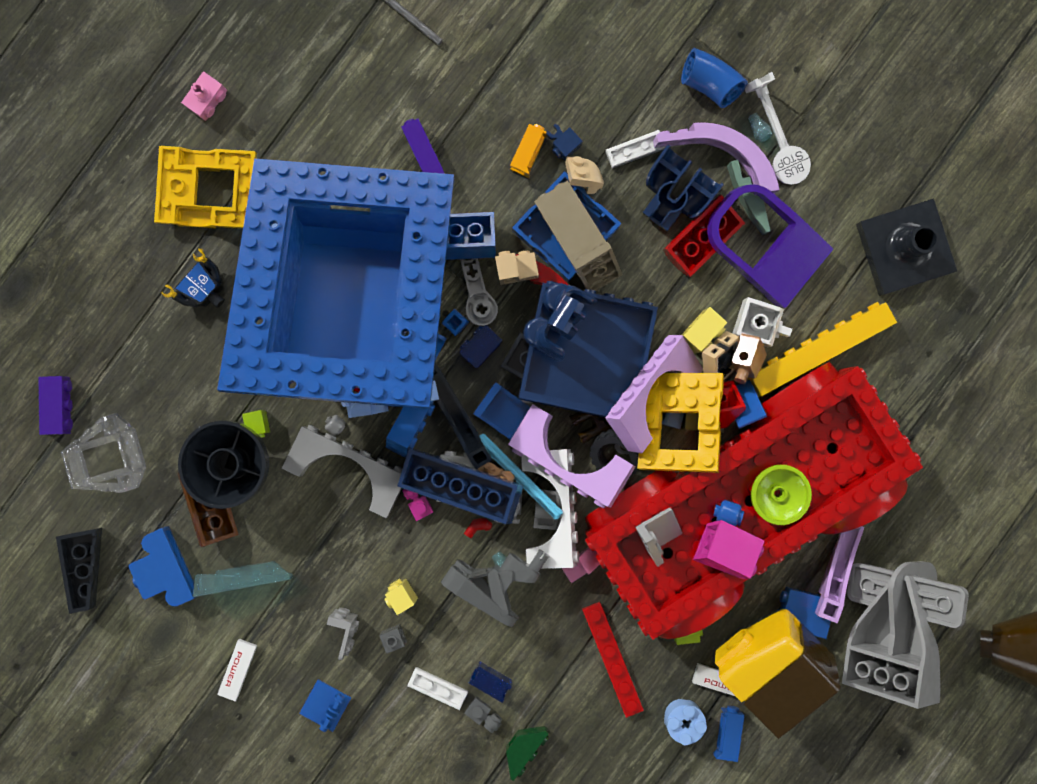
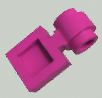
[402,489,434,521]

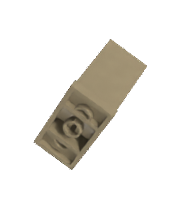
[534,181,623,291]

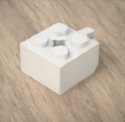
[732,297,792,347]

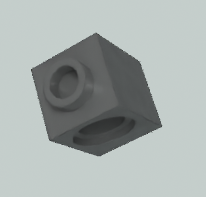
[379,624,407,654]

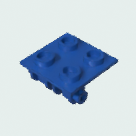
[299,679,351,732]

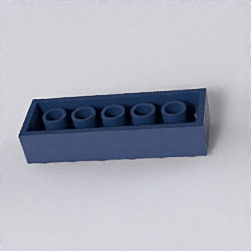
[397,449,524,524]

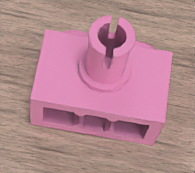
[181,72,227,121]

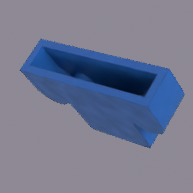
[129,526,200,606]

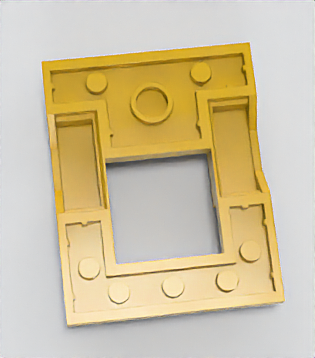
[154,146,257,228]
[637,373,724,473]

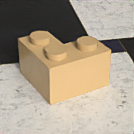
[495,250,539,285]

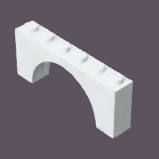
[522,449,579,569]

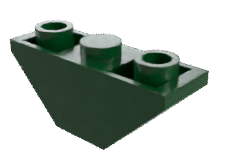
[506,726,549,781]

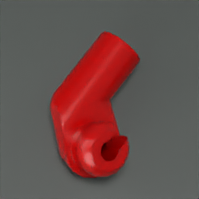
[464,518,492,539]

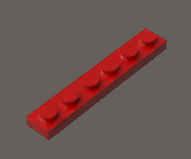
[582,602,644,718]

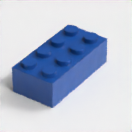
[417,212,496,260]

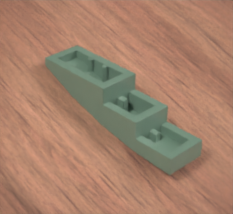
[727,160,770,235]

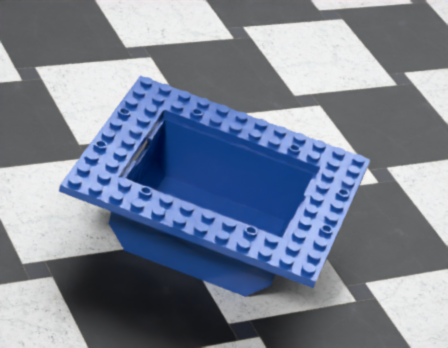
[217,158,454,409]

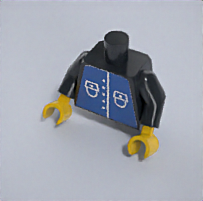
[161,248,225,308]

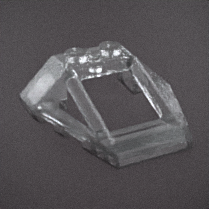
[61,413,146,493]

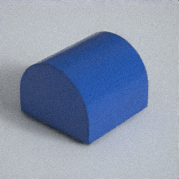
[442,309,469,336]

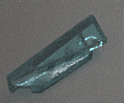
[193,561,293,597]

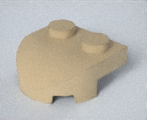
[565,156,604,194]

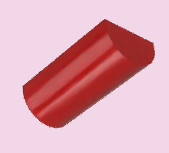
[663,195,745,277]

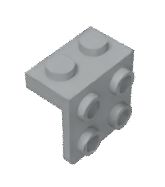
[327,608,359,660]

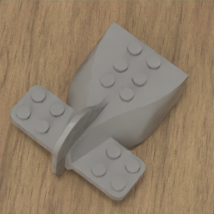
[842,561,969,709]

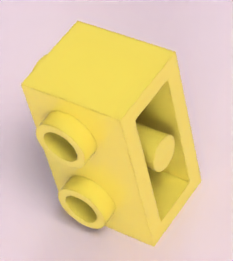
[385,579,418,615]

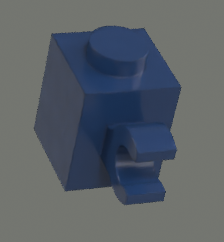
[546,124,583,161]

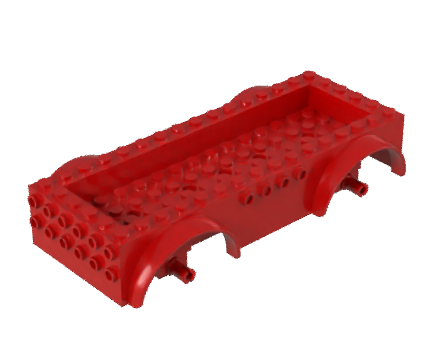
[584,362,923,640]

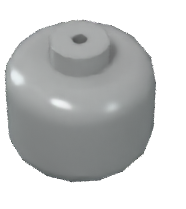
[325,415,345,436]

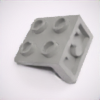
[636,508,682,567]

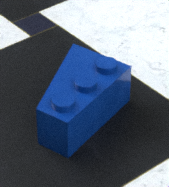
[386,401,435,458]

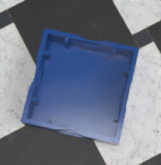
[512,171,621,283]

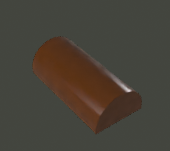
[178,473,239,547]

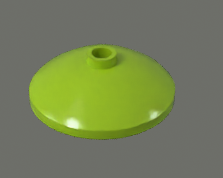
[751,465,812,525]

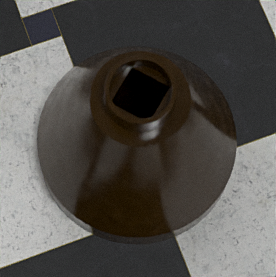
[980,611,1037,687]

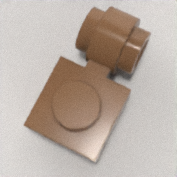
[477,462,514,482]

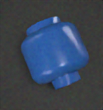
[713,500,744,527]

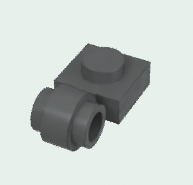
[464,696,502,733]

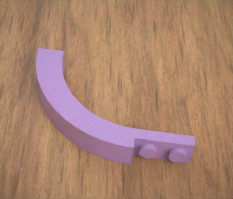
[653,123,779,195]

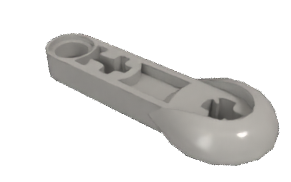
[460,258,498,326]

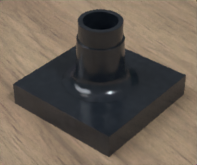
[856,198,957,296]

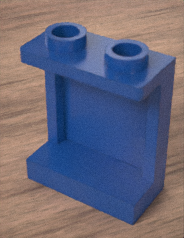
[473,382,530,440]

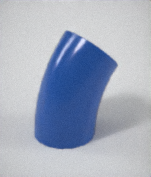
[681,48,748,108]

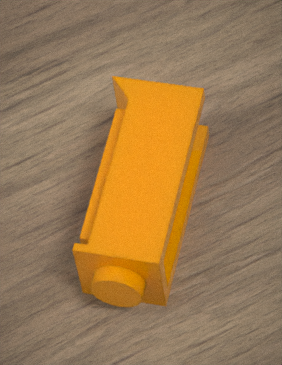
[510,124,547,179]

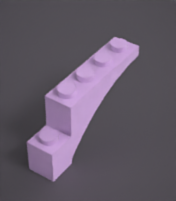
[815,526,864,623]

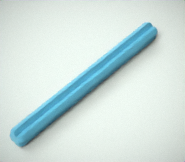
[480,434,563,520]

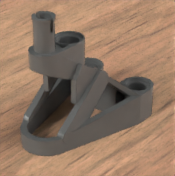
[441,549,550,627]

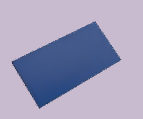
[735,380,767,429]

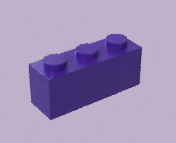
[38,376,73,435]

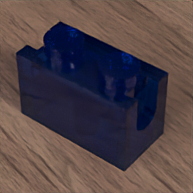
[459,325,503,369]
[469,661,512,703]

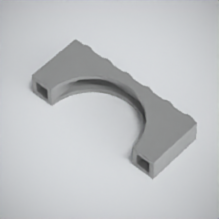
[282,425,403,518]

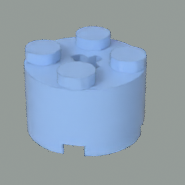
[664,699,707,745]

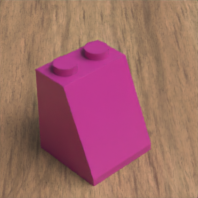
[693,520,764,579]

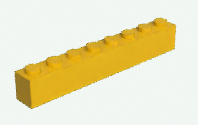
[747,302,897,397]

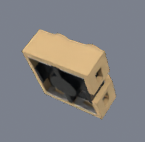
[702,331,739,380]

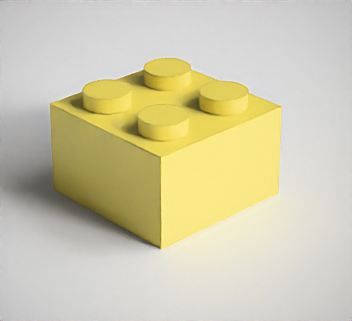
[681,307,727,354]

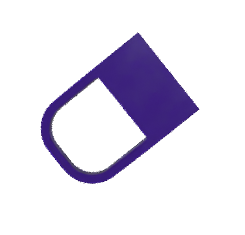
[707,184,833,308]

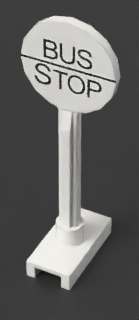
[745,72,811,185]

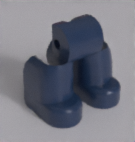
[643,145,724,231]
[523,283,598,362]

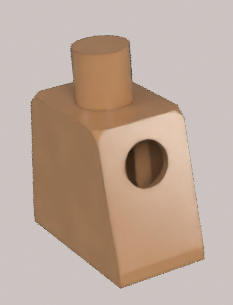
[732,333,767,384]

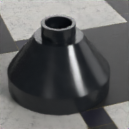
[178,421,269,509]

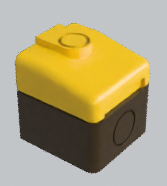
[715,609,841,739]

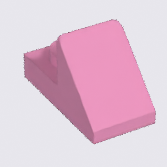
[562,547,600,583]

